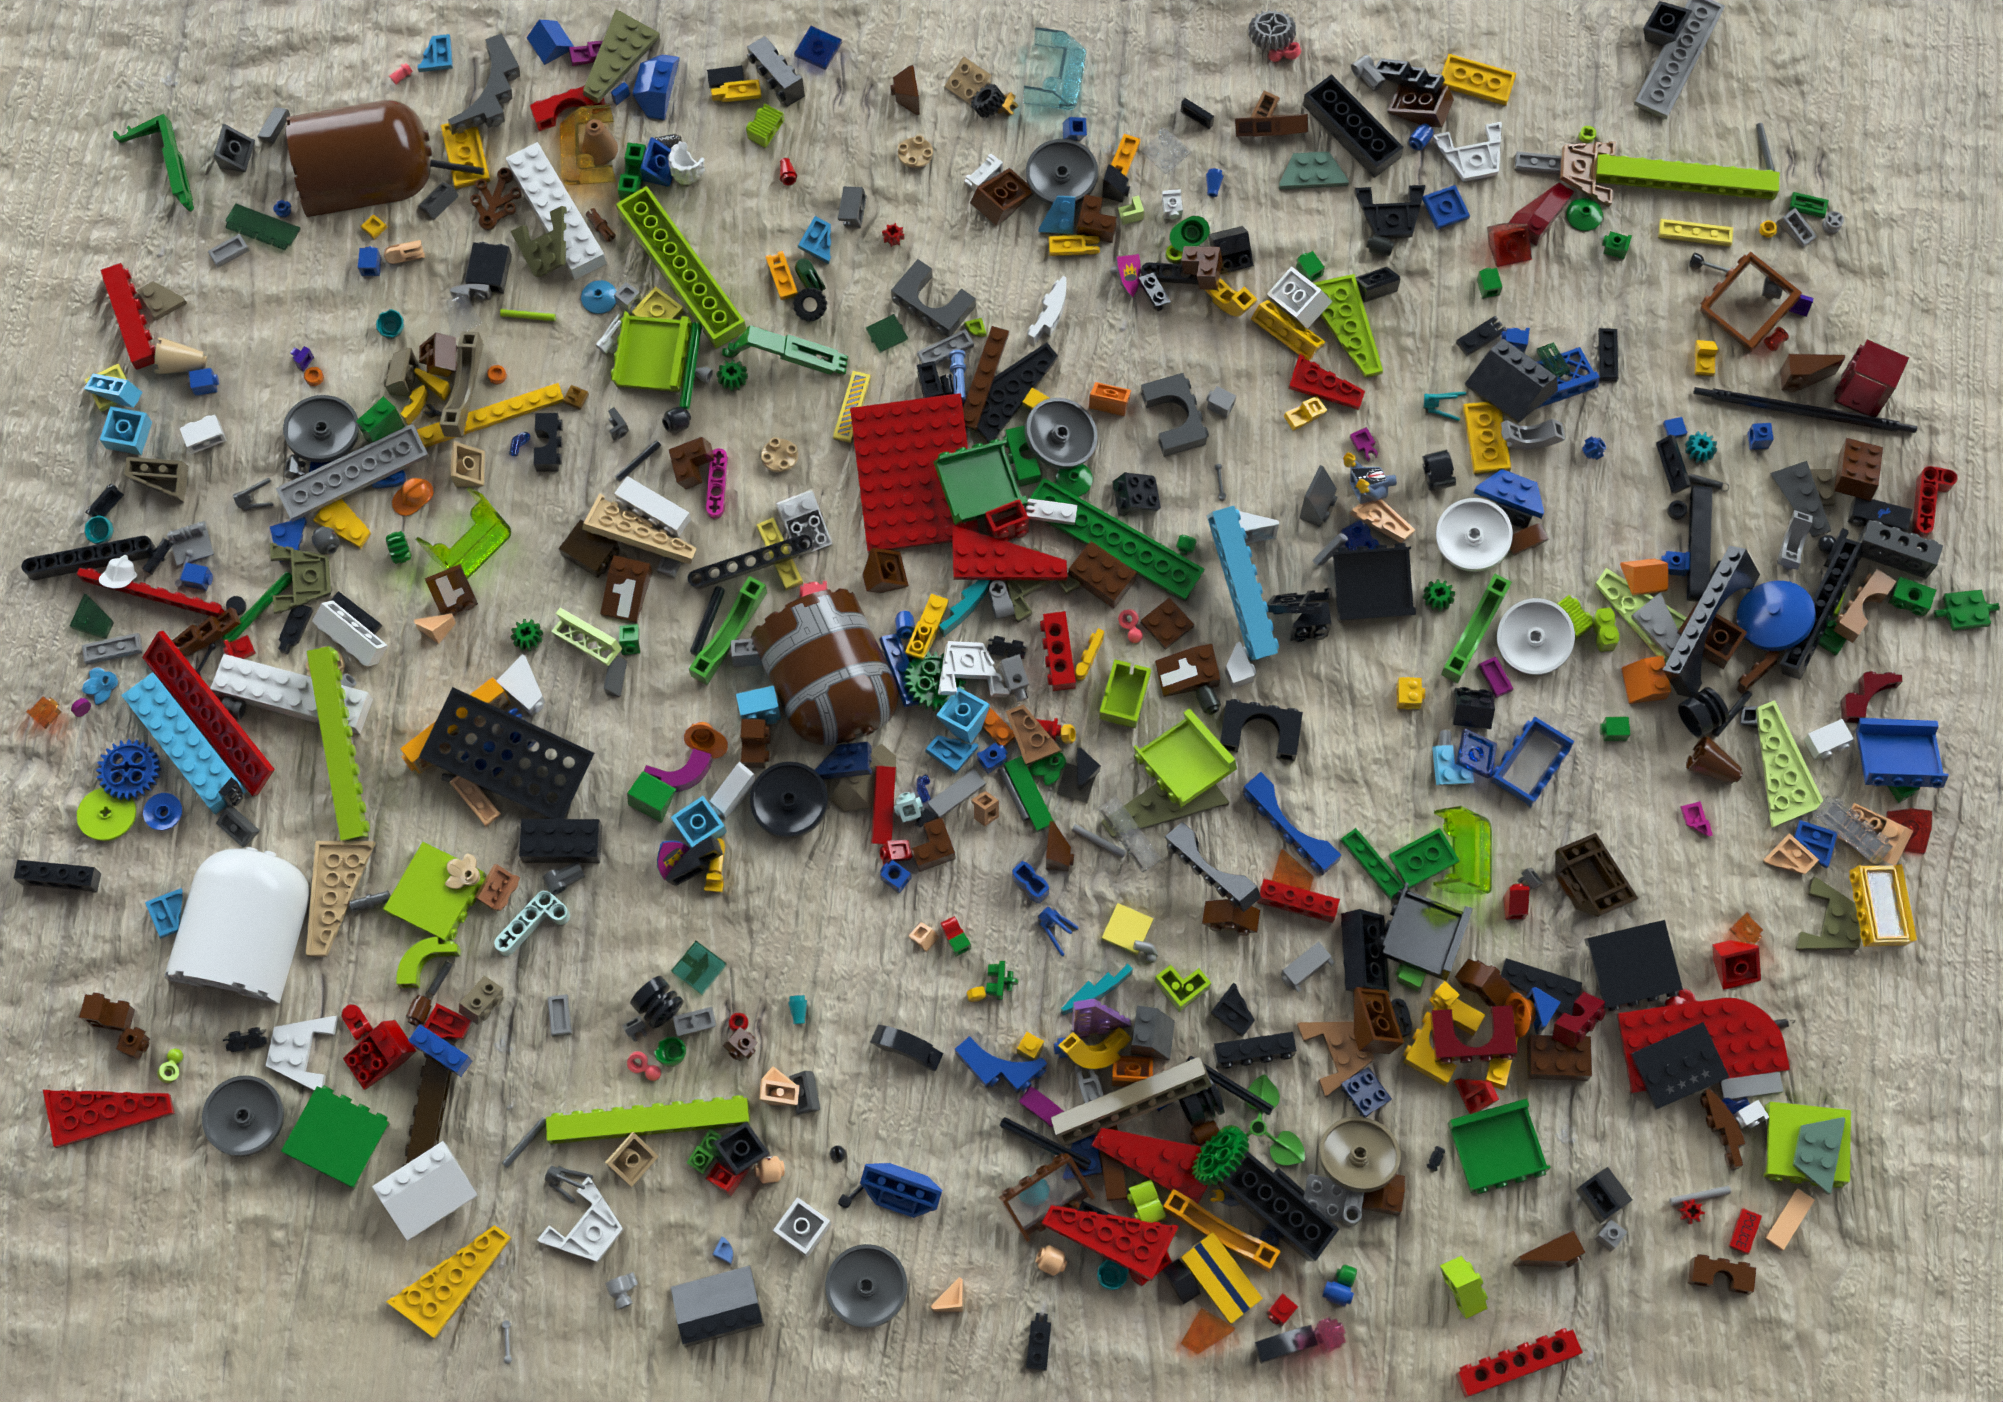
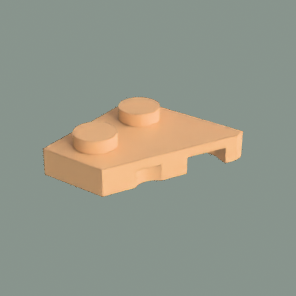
[1763,833,1819,875]

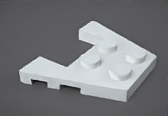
[1433,122,1502,182]
[938,641,1009,698]
[266,1016,338,1090]
[537,1177,624,1262]

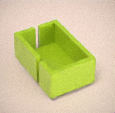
[1099,659,1151,729]

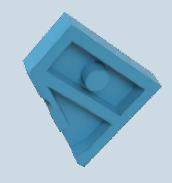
[417,34,453,72]
[145,888,183,939]

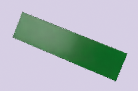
[1004,756,1053,832]
[1340,828,1405,900]

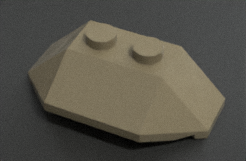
[830,744,897,812]

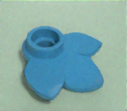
[82,668,118,705]

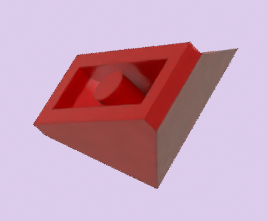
[705,1162,753,1197]

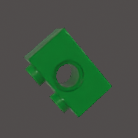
[1888,577,1937,616]

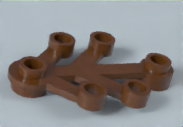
[470,167,522,230]

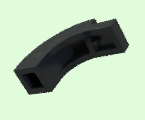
[870,1025,944,1071]

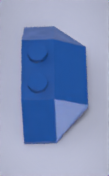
[633,54,680,120]
[860,1163,943,1218]

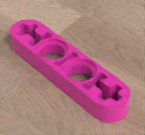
[706,448,728,519]

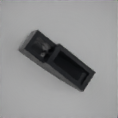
[666,836,723,886]
[1254,1325,1318,1364]

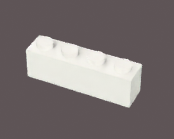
[614,476,691,537]
[312,601,388,667]

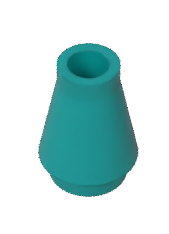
[788,995,807,1024]

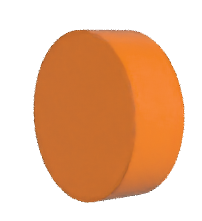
[487,365,507,384]
[304,367,324,386]

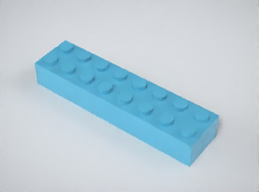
[1207,506,1279,661]
[121,672,247,815]

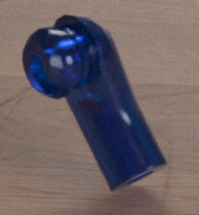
[509,432,531,456]
[917,774,931,803]
[1722,1097,1750,1114]

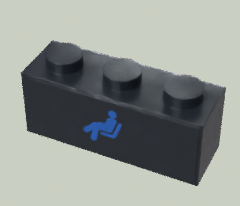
[1847,497,1912,532]

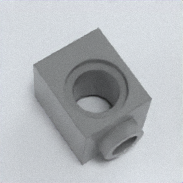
[614,282,642,315]
[1206,386,1236,418]
[1594,1219,1627,1251]

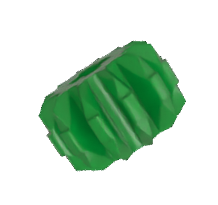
[716,359,748,391]
[386,531,412,564]
[1422,579,1455,612]
[510,619,543,651]

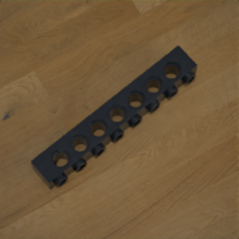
[1780,537,1863,680]

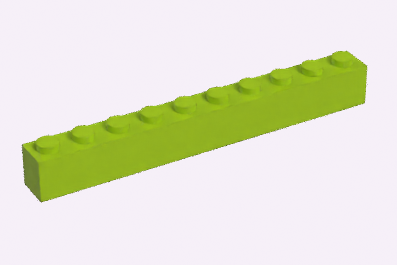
[1596,154,1780,200]
[307,646,370,841]
[546,1095,750,1144]

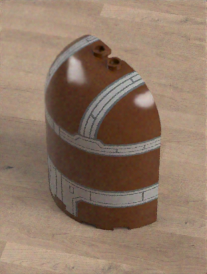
[751,588,898,746]

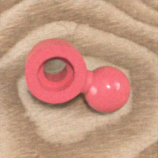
[1268,42,1301,62]
[1118,609,1143,643]
[627,1051,661,1081]

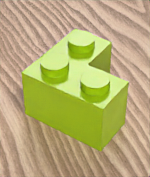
[1154,965,1211,1012]
[1440,1255,1488,1319]

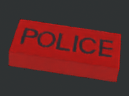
[1728,1208,1762,1255]

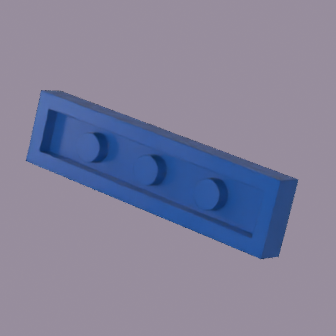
[879,633,919,707]

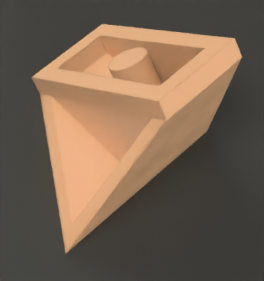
[414,614,456,644]
[759,1066,799,1105]
[931,1277,963,1312]

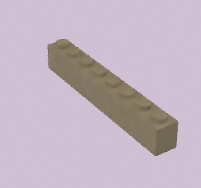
[1051,1057,1212,1146]

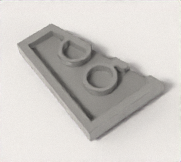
[1631,593,1681,658]

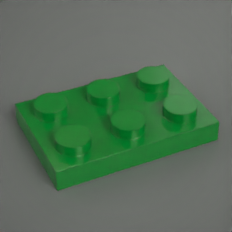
[1388,828,1460,890]

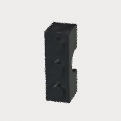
[534,413,563,472]

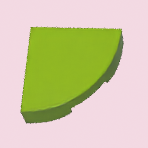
[964,318,987,337]

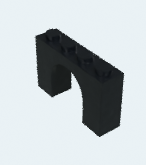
[1220,699,1303,761]

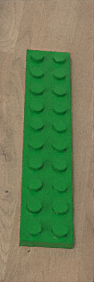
[1024,478,1205,601]

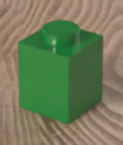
[1296,250,1325,282]
[1477,268,1503,299]
[1600,717,1630,741]

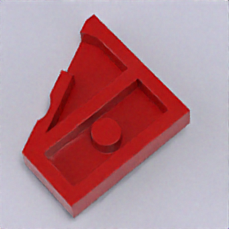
[424,1003,472,1039]

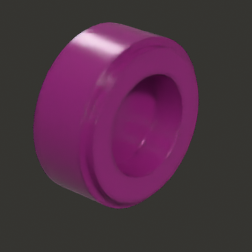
[71,698,91,717]

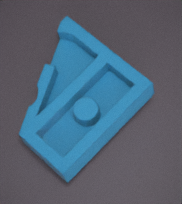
[1038,196,1076,234]
[798,216,831,264]
[925,735,979,774]

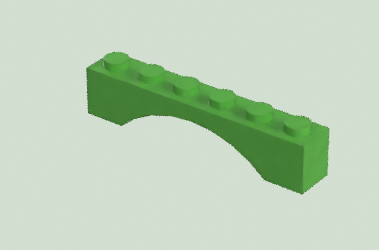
[1441,574,1512,684]
[689,576,767,685]

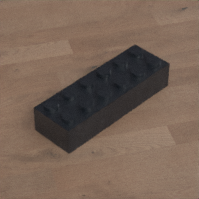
[1303,74,1404,178]
[1217,1152,1339,1262]

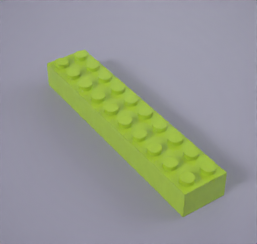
[616,186,746,349]

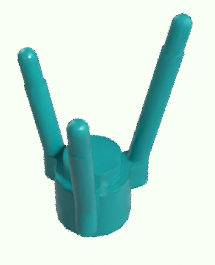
[1423,392,1466,421]

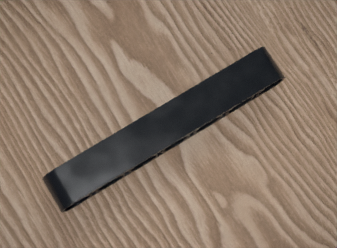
[1687,485,1712,602]
[687,534,814,589]
[21,536,156,580]

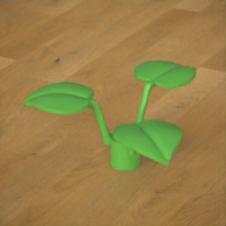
[1220,1074,1305,1165]

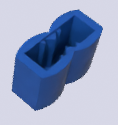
[1012,861,1049,904]

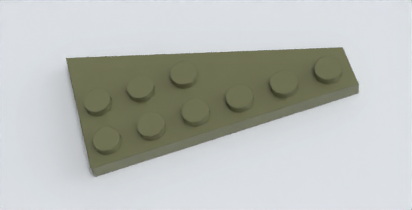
[1101,783,1230,838]

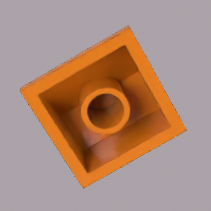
[1621,656,1671,704]

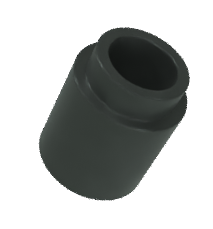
[1366,235,1394,257]
[1196,685,1221,715]

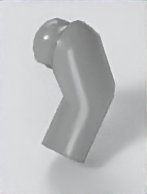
[1133,940,1158,963]

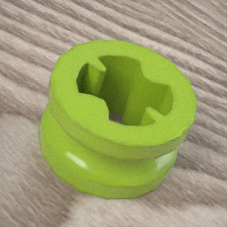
[1578,126,1596,144]

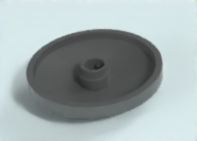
[1026,139,1098,205]
[283,395,360,463]
[1025,398,1098,469]
[202,1075,284,1157]
[825,1244,908,1328]

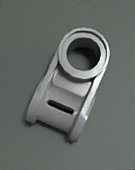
[989,580,1015,619]

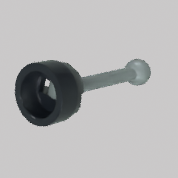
[1689,252,1731,273]

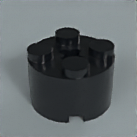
[1422,449,1456,491]

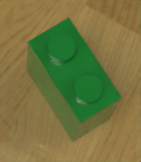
[356,396,405,444]

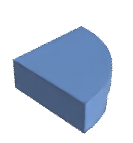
[712,1237,733,1264]

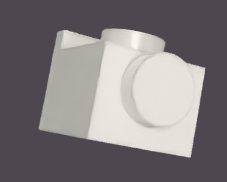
[1162,189,1183,220]
[1734,1100,1769,1129]

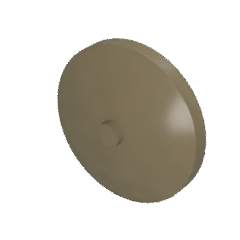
[1319,1117,1401,1192]

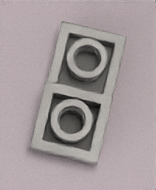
[450,284,492,303]

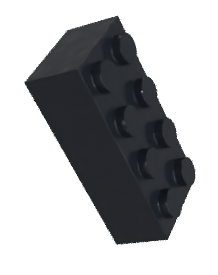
[519,819,602,863]

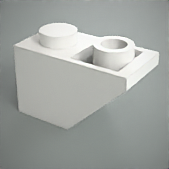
[1225,642,1256,689]

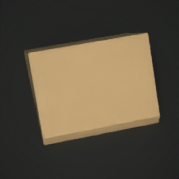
[451,441,485,487]
[605,1132,659,1187]

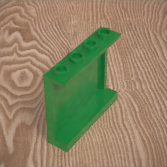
[933,439,1028,525]
[281,1085,390,1189]
[1448,1098,1551,1194]

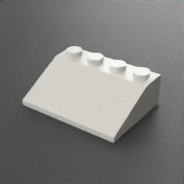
[372,1141,478,1241]

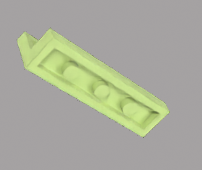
[551,608,622,666]

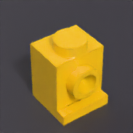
[1429,981,1459,1010]

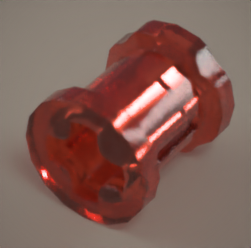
[1764,327,1789,351]

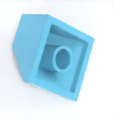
[936,687,990,744]

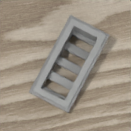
[1777,208,1817,247]

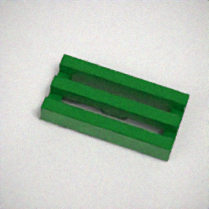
[1789,192,1829,218]

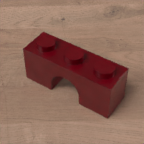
[1552,992,1606,1048]

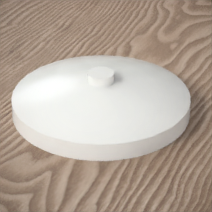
[1436,498,1513,572]
[1497,598,1575,675]

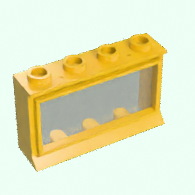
[1849,864,1917,947]

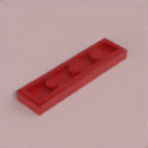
[871,766,896,844]

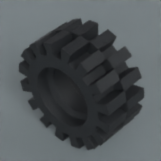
[971,84,1005,118]
[793,287,827,322]

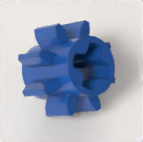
[1582,436,1606,460]

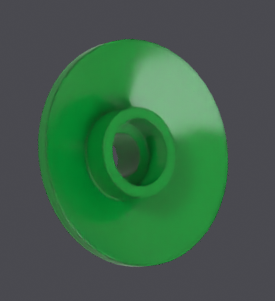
[1566,198,1603,231]
[1055,464,1093,497]

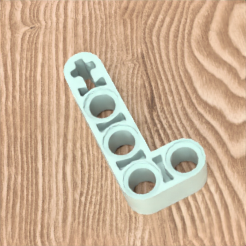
[494,891,570,956]

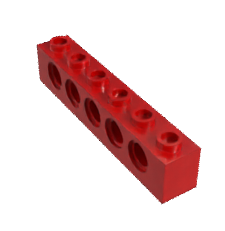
[1456,1328,1583,1398]

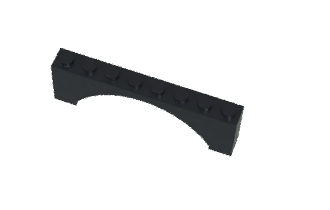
[1663,545,1760,698]

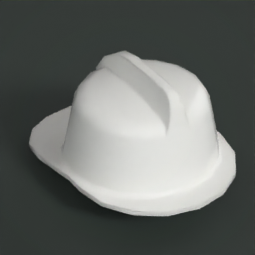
[99,555,137,588]

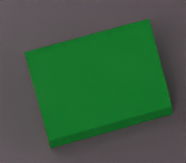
[627,771,676,823]

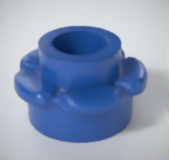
[273,200,291,218]

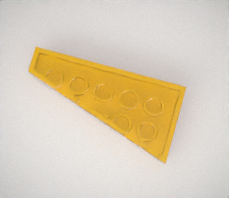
[386,1225,512,1339]

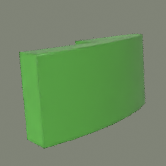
[687,1129,723,1174]

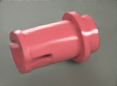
[389,63,413,85]

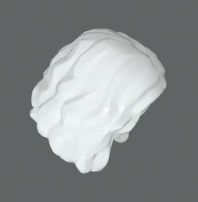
[668,141,705,185]

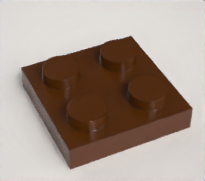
[1140,597,1194,650]

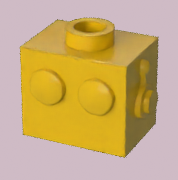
[1396,677,1425,710]

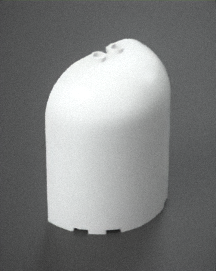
[164,847,309,1004]

